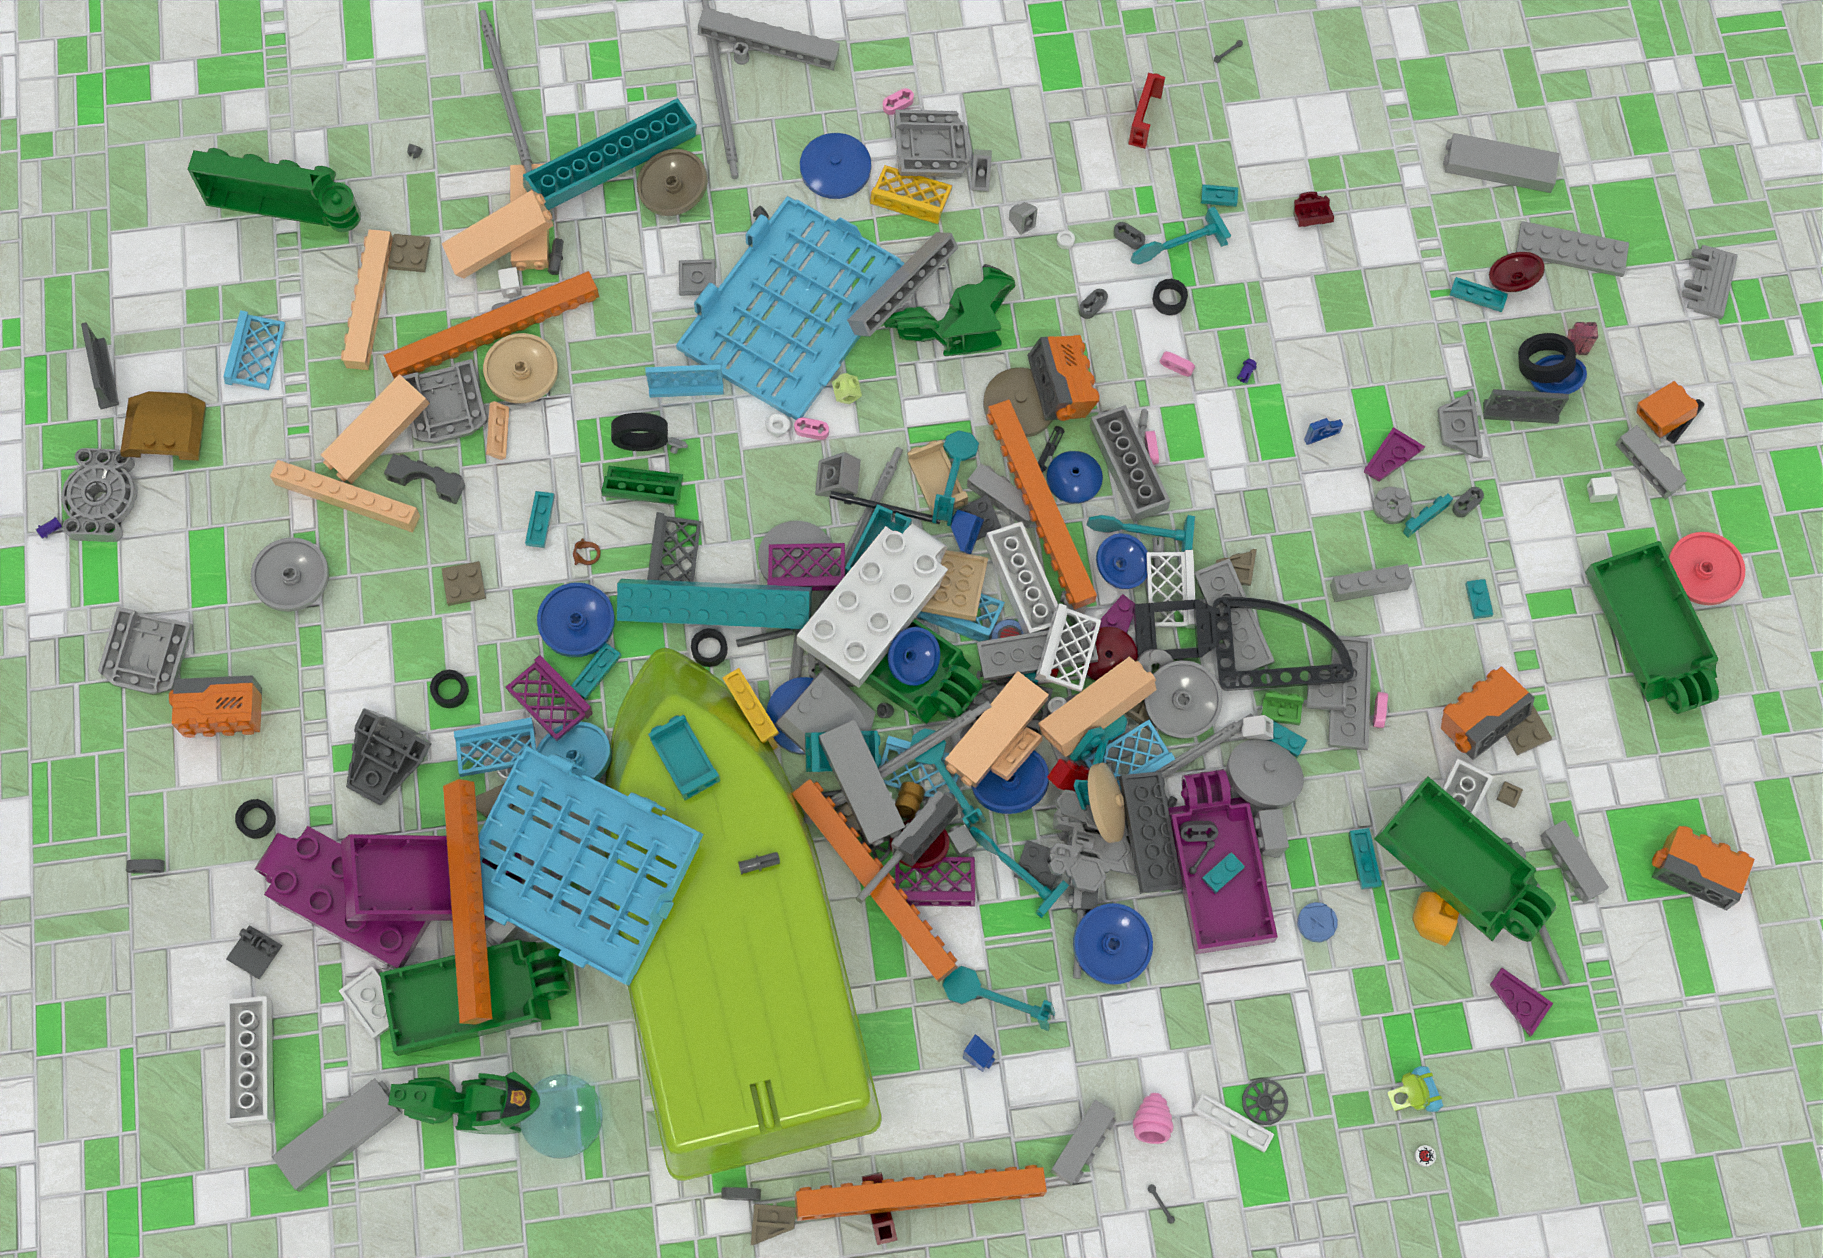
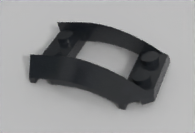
[1132,599,1217,659]

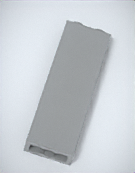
[1443,133,1560,193]
[819,720,905,847]
[272,1078,402,1192]

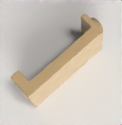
[907,440,968,515]

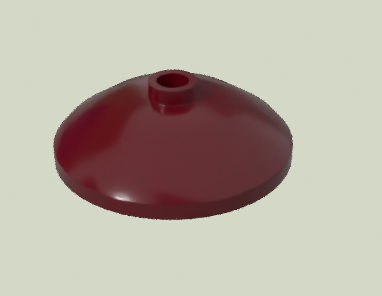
[1489,252,1545,292]
[1081,627,1138,681]
[890,819,949,868]

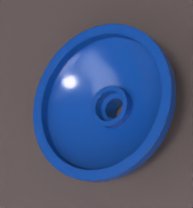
[1530,354,1587,394]
[1047,451,1103,504]
[1096,533,1148,589]
[888,627,940,685]

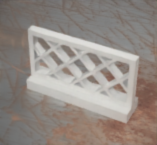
[1146,550,1195,629]
[1035,603,1101,692]

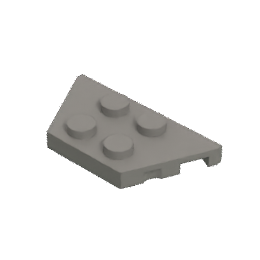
[1437,390,1483,458]

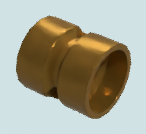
[895,782,925,819]

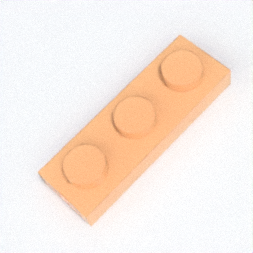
[486,401,509,460]
[991,727,1043,781]

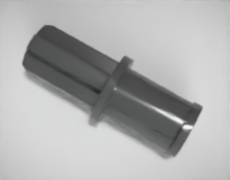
[548,238,564,275]
[738,852,780,875]

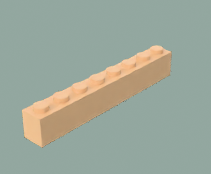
[341,229,393,370]
[270,460,420,533]

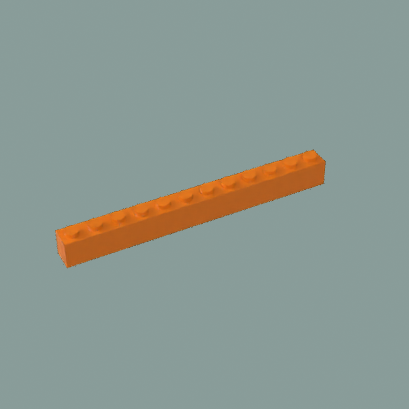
[384,271,599,379]
[986,399,1097,610]
[443,779,492,1025]
[792,779,958,982]
[794,1165,1047,1221]

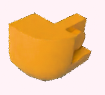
[1412,892,1459,946]

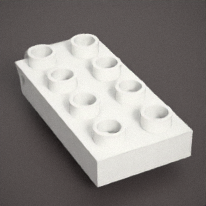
[797,524,948,688]

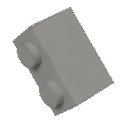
[815,452,861,497]
[1253,809,1289,858]

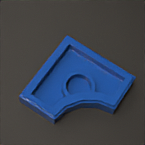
[1304,418,1343,445]

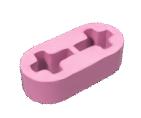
[883,88,914,115]
[1160,351,1195,377]
[794,418,829,440]
[1144,431,1159,465]
[1373,692,1388,728]

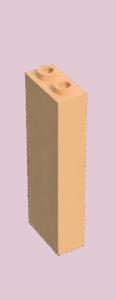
[510,163,550,271]
[442,190,554,279]
[321,374,430,484]
[1038,656,1157,757]
[945,671,1049,788]

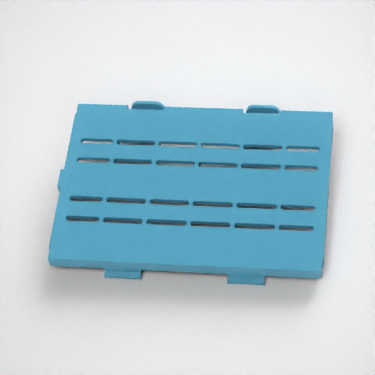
[676,196,905,420]
[478,746,704,985]

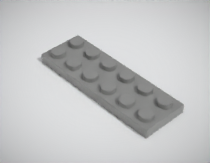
[1516,221,1629,277]
[1194,558,1275,677]
[976,623,1098,681]
[1328,635,1372,750]

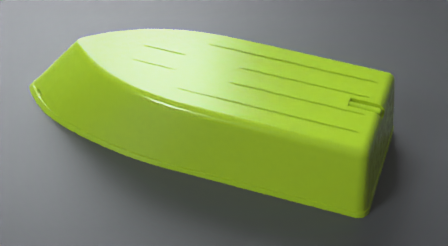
[604,648,882,1181]

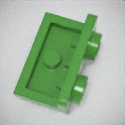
[1261,691,1304,725]

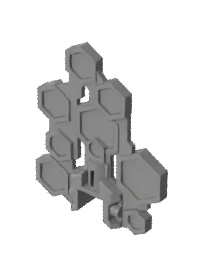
[1048,790,1137,893]

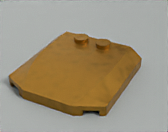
[120,391,206,461]

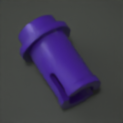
[1237,358,1257,383]
[35,517,62,539]

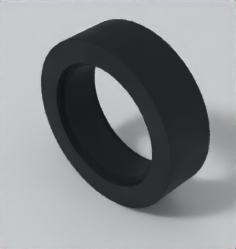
[1518,333,1576,383]
[611,413,668,451]

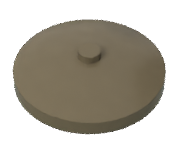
[637,149,708,216]
[983,368,1053,438]

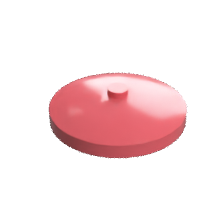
[1668,532,1745,605]

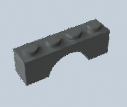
[384,454,465,504]

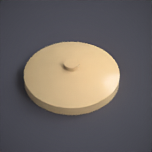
[483,333,558,404]
[1088,763,1125,843]

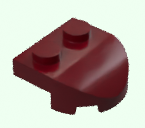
[1293,191,1334,227]

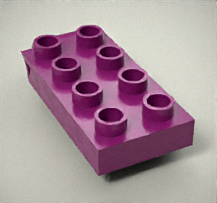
[1168,769,1278,955]
[254,826,431,969]
[341,834,522,921]

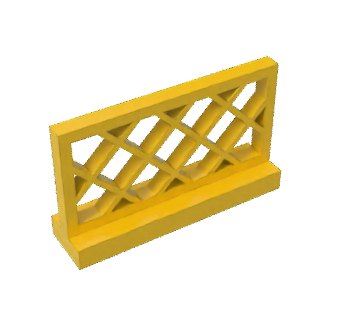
[870,165,952,224]
[722,668,779,750]

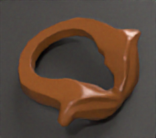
[573,538,601,565]

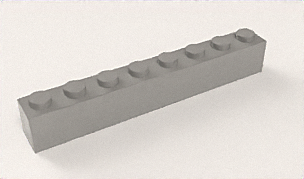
[698,8,840,71]
[847,232,958,337]

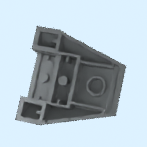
[346,708,432,805]

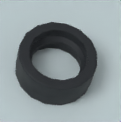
[1152,278,1188,315]
[691,628,728,667]
[430,669,469,709]
[235,799,276,839]

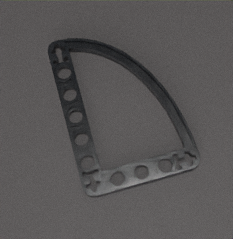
[1213,597,1354,691]

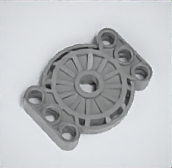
[61,448,136,542]

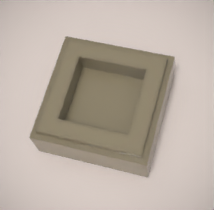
[1496,781,1523,808]

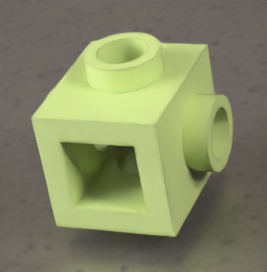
[832,373,862,404]

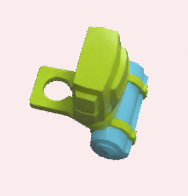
[1387,1066,1443,1112]

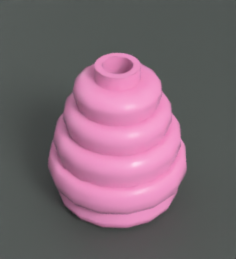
[1133,1093,1173,1144]

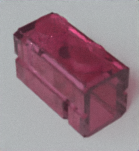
[1567,322,1598,355]

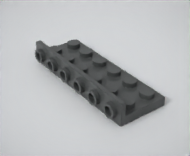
[1119,771,1183,894]

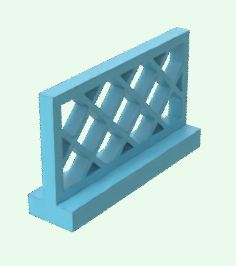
[223,310,285,390]
[645,364,724,398]
[916,593,1005,642]
[454,718,537,777]
[1084,720,1175,791]
[880,736,959,798]

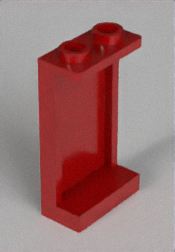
[1128,72,1165,149]

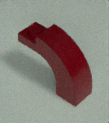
[861,1172,898,1245]

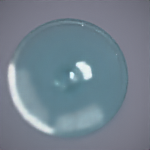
[520,1074,603,1159]

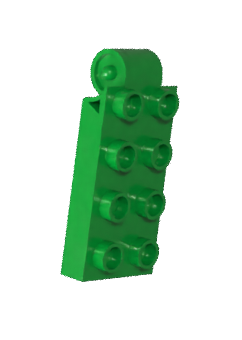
[188,148,361,232]
[1585,541,1719,714]
[865,619,982,725]
[1374,776,1557,942]
[380,940,572,1056]

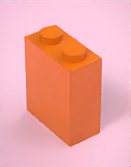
[1636,381,1698,438]

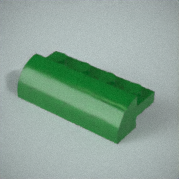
[601,466,683,506]

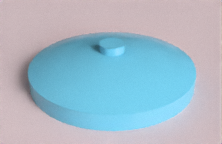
[537,722,612,781]

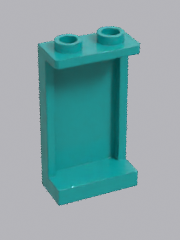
[648,715,720,801]
[805,731,881,772]

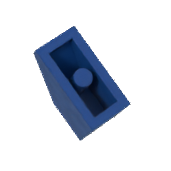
[951,509,984,554]
[963,1034,995,1072]

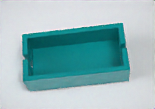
[845,504,912,576]

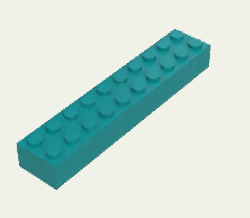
[523,98,697,210]
[617,578,812,629]

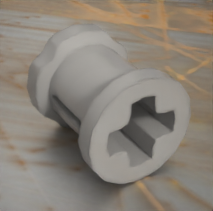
[733,41,749,65]

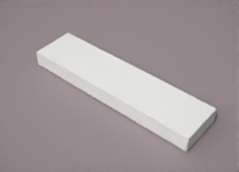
[1192,1093,1274,1153]

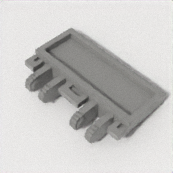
[1681,245,1738,319]

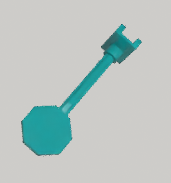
[1130,206,1231,265]
[932,431,979,527]
[1086,515,1195,552]
[1074,715,1128,810]
[910,728,986,830]
[969,826,1069,918]
[943,966,1056,1031]

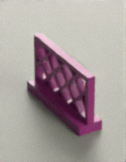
[767,543,845,591]
[505,655,593,741]
[895,857,975,907]

